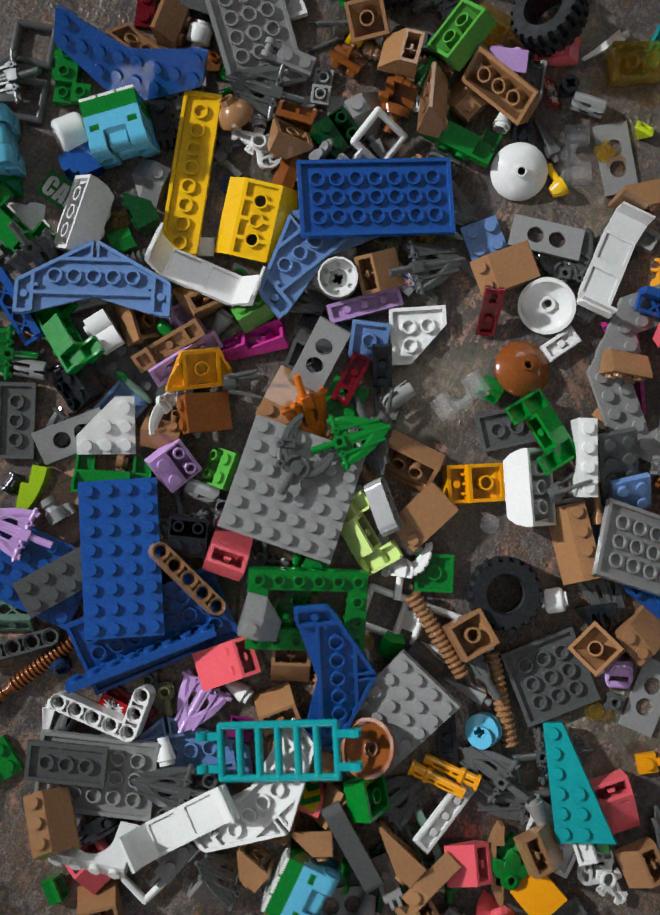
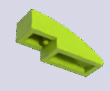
[13,464,53,521]

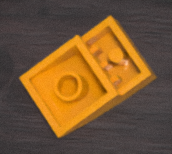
[441,463,505,504]
[508,856,567,915]

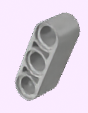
[364,477,402,537]

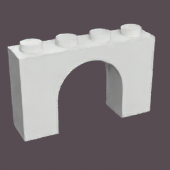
[567,418,598,497]
[48,813,140,879]

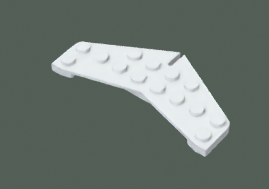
[193,718,314,853]

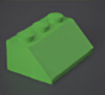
[426,0,497,72]

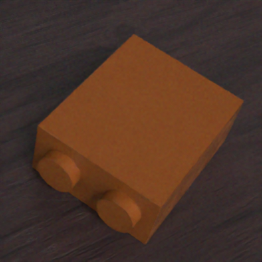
[176,391,232,435]

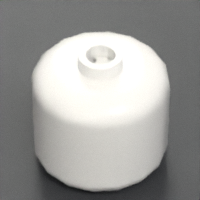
[51,111,88,152]

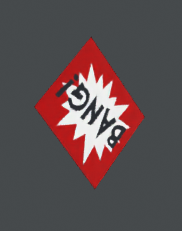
[544,76,563,111]
[98,692,128,722]

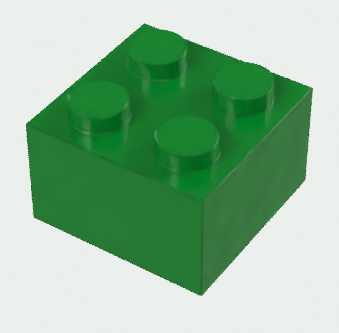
[343,775,391,823]

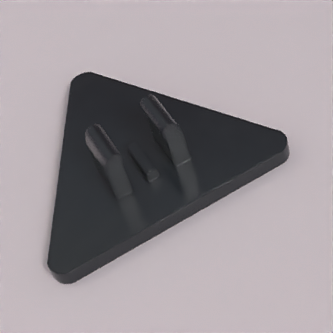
[575,603,618,632]

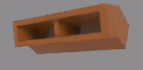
[271,156,303,189]

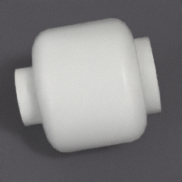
[186,19,213,48]
[540,587,569,614]

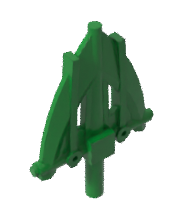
[0,324,39,380]
[310,414,391,471]

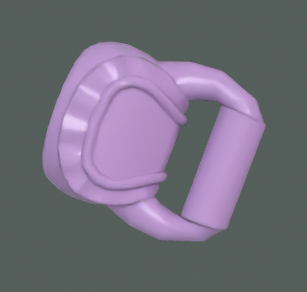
[605,657,634,689]

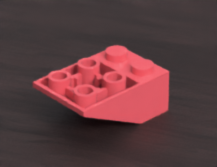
[202,518,253,582]
[192,637,261,691]
[590,769,640,835]

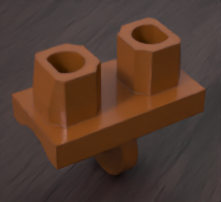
[329,43,367,79]

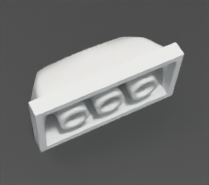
[53,174,114,251]
[503,448,557,527]

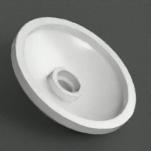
[490,142,548,201]
[518,277,577,334]

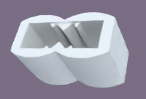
[83,308,125,355]

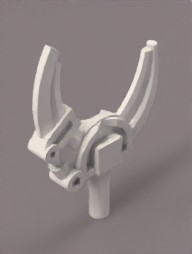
[149,389,201,439]
[378,532,433,601]

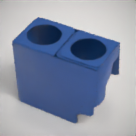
[56,141,106,182]

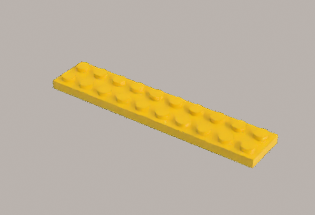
[155,90,223,281]

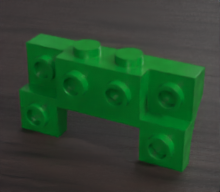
[52,28,98,107]
[418,109,503,168]
[0,181,56,264]
[32,302,106,375]
[505,387,576,475]
[71,453,153,492]

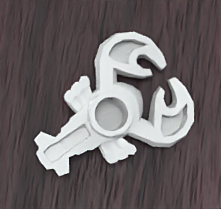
[231,127,281,171]
[577,850,628,906]

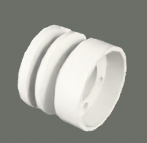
[318,256,358,301]

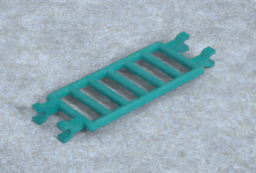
[195,719,364,783]

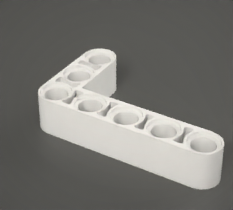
[49,684,156,742]

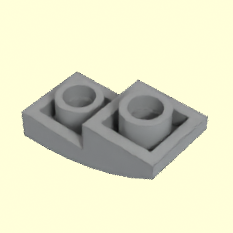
[310,67,335,106]

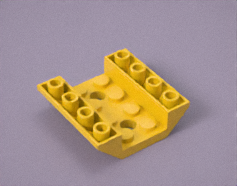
[214,177,299,264]

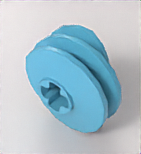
[465,712,502,750]

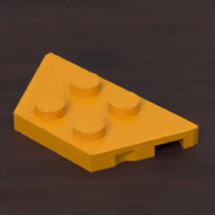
[165,347,233,392]

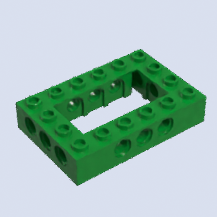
[245,566,368,651]

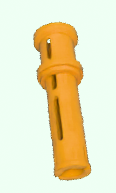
[422,752,482,792]
[407,759,466,800]

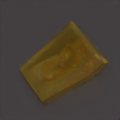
[605,41,660,88]

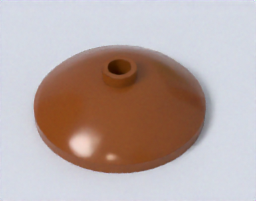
[494,341,550,397]
[341,718,395,780]

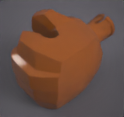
[378,75,419,135]

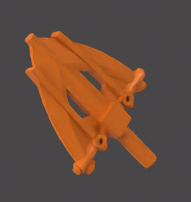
[280,374,328,438]

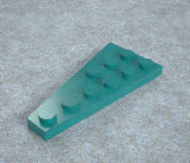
[543,721,617,844]

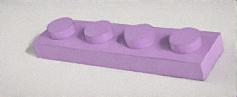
[325,286,404,324]
[148,329,224,388]

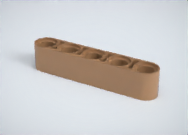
[148,542,226,615]

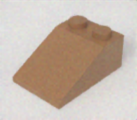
[469,240,541,298]
[255,365,311,425]
[395,481,459,552]
[609,605,660,667]
[377,818,426,888]

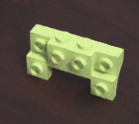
[340,489,403,576]

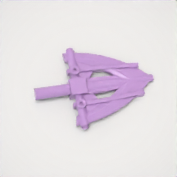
[0,508,54,562]
[174,668,233,735]

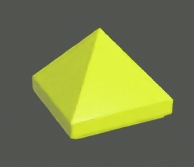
[635,120,654,140]

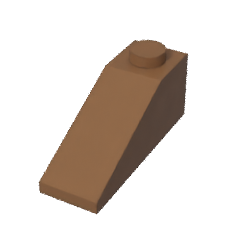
[402,851,461,914]

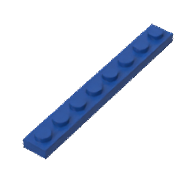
[64,623,217,694]

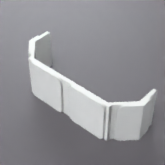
[577,201,656,319]
[144,222,266,307]
[117,784,241,874]

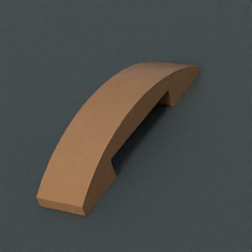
[131,317,206,373]
[488,820,505,906]

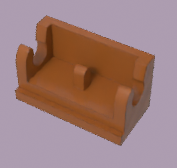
[275,98,318,131]

